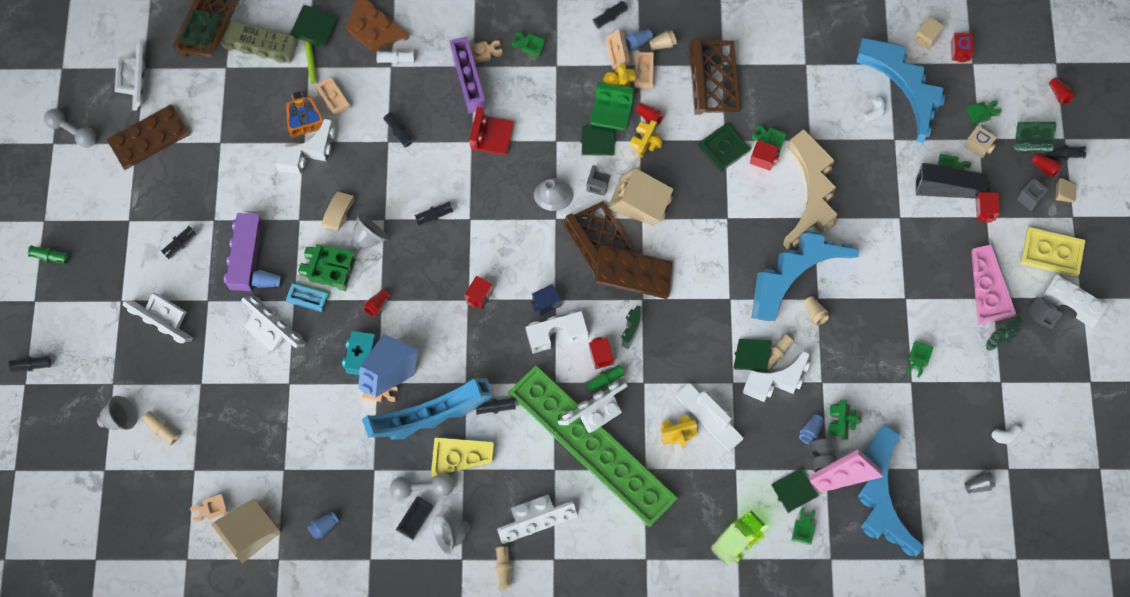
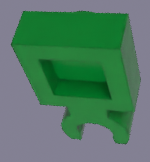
[511,32,546,58]
[966,100,1002,126]
[752,125,787,153]
[937,154,971,170]
[907,341,933,378]
[791,507,816,545]

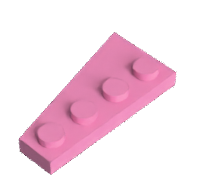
[971,244,1016,325]

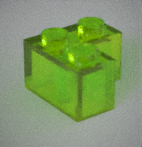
[711,510,768,566]

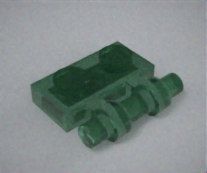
[178,10,220,48]
[1014,122,1056,154]
[986,316,1024,351]

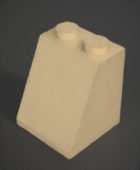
[608,168,673,226]
[211,499,281,563]

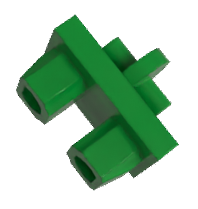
[828,400,862,440]

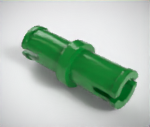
[27,245,69,265]
[585,364,625,393]

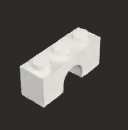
[1042,275,1108,328]
[526,311,588,354]

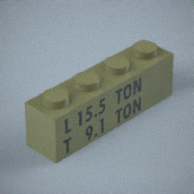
[220,20,297,63]

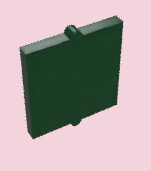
[580,126,616,156]
[733,339,772,371]
[771,468,818,513]

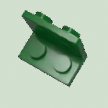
[590,82,634,131]

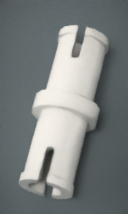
[377,50,414,64]

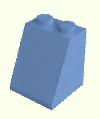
[359,334,418,397]

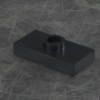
[396,496,434,541]

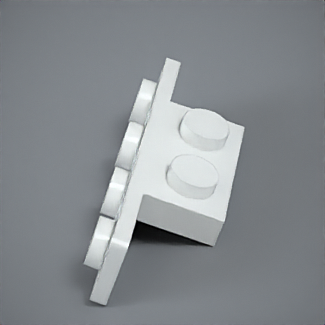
[115,39,146,111]
[122,293,193,344]
[241,296,306,351]
[558,381,627,432]
[676,383,743,452]
[497,495,577,544]

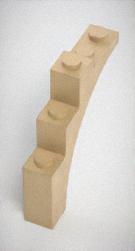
[783,129,837,250]

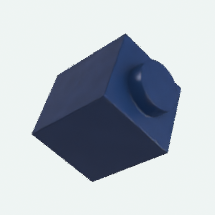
[530,284,561,316]

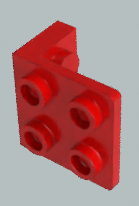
[469,107,514,155]

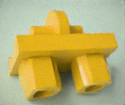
[603,64,636,87]
[630,120,663,158]
[661,415,698,448]

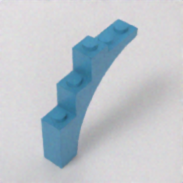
[857,38,945,143]
[751,230,859,321]
[362,378,494,440]
[858,425,924,556]

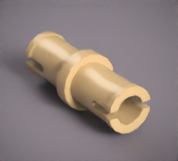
[767,334,794,371]
[141,411,179,445]
[496,547,512,590]

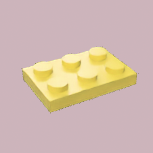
[1020,227,1085,277]

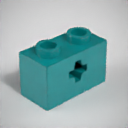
[342,331,377,375]

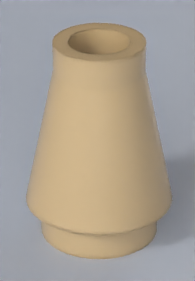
[649,30,677,51]
[804,296,829,326]

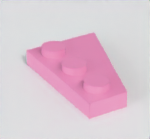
[809,449,883,492]

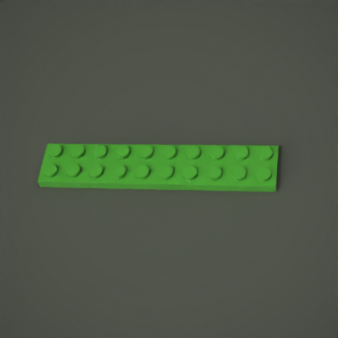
[508,365,678,528]

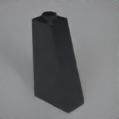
[915,163,990,199]

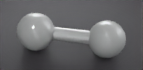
[44,109,96,148]
[390,474,454,500]

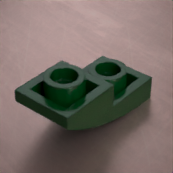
[621,305,641,349]

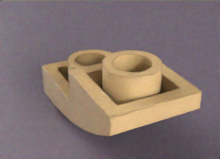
[321,192,355,231]

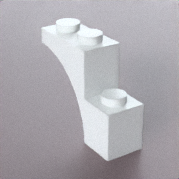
[275,119,336,174]
[743,351,811,402]

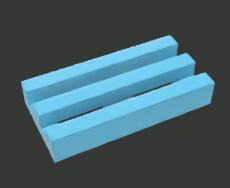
[286,283,329,312]

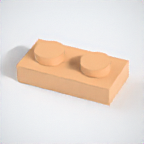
[606,29,631,70]
[634,52,654,89]
[315,77,350,116]

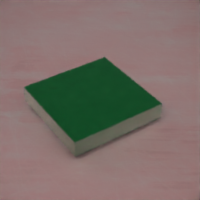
[290,4,337,48]
[698,123,750,172]

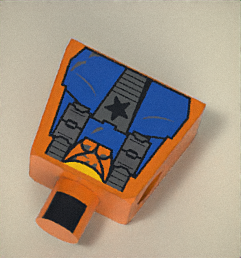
[286,92,323,138]

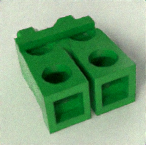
[298,244,356,291]

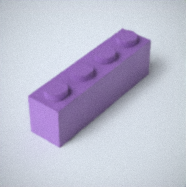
[449,36,486,114]
[224,213,263,291]

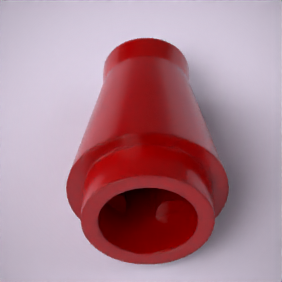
[1049,77,1075,105]
[636,103,664,126]
[1032,153,1062,178]
[363,289,390,317]

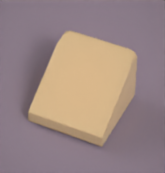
[1055,178,1076,202]

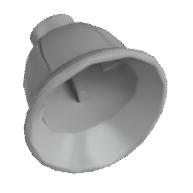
[534,178,573,211]
[351,214,389,250]
[97,396,138,430]
[433,515,470,554]

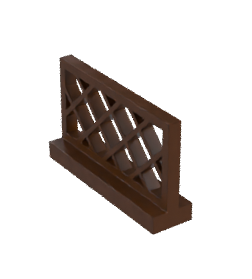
[172,0,240,57]
[689,39,740,115]
[563,201,637,274]

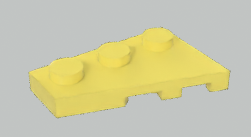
[431,438,494,478]

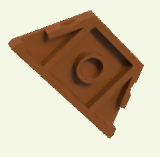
[346,0,409,52]

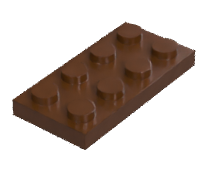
[106,104,190,171]
[594,245,673,299]

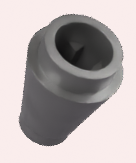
[964,471,996,494]

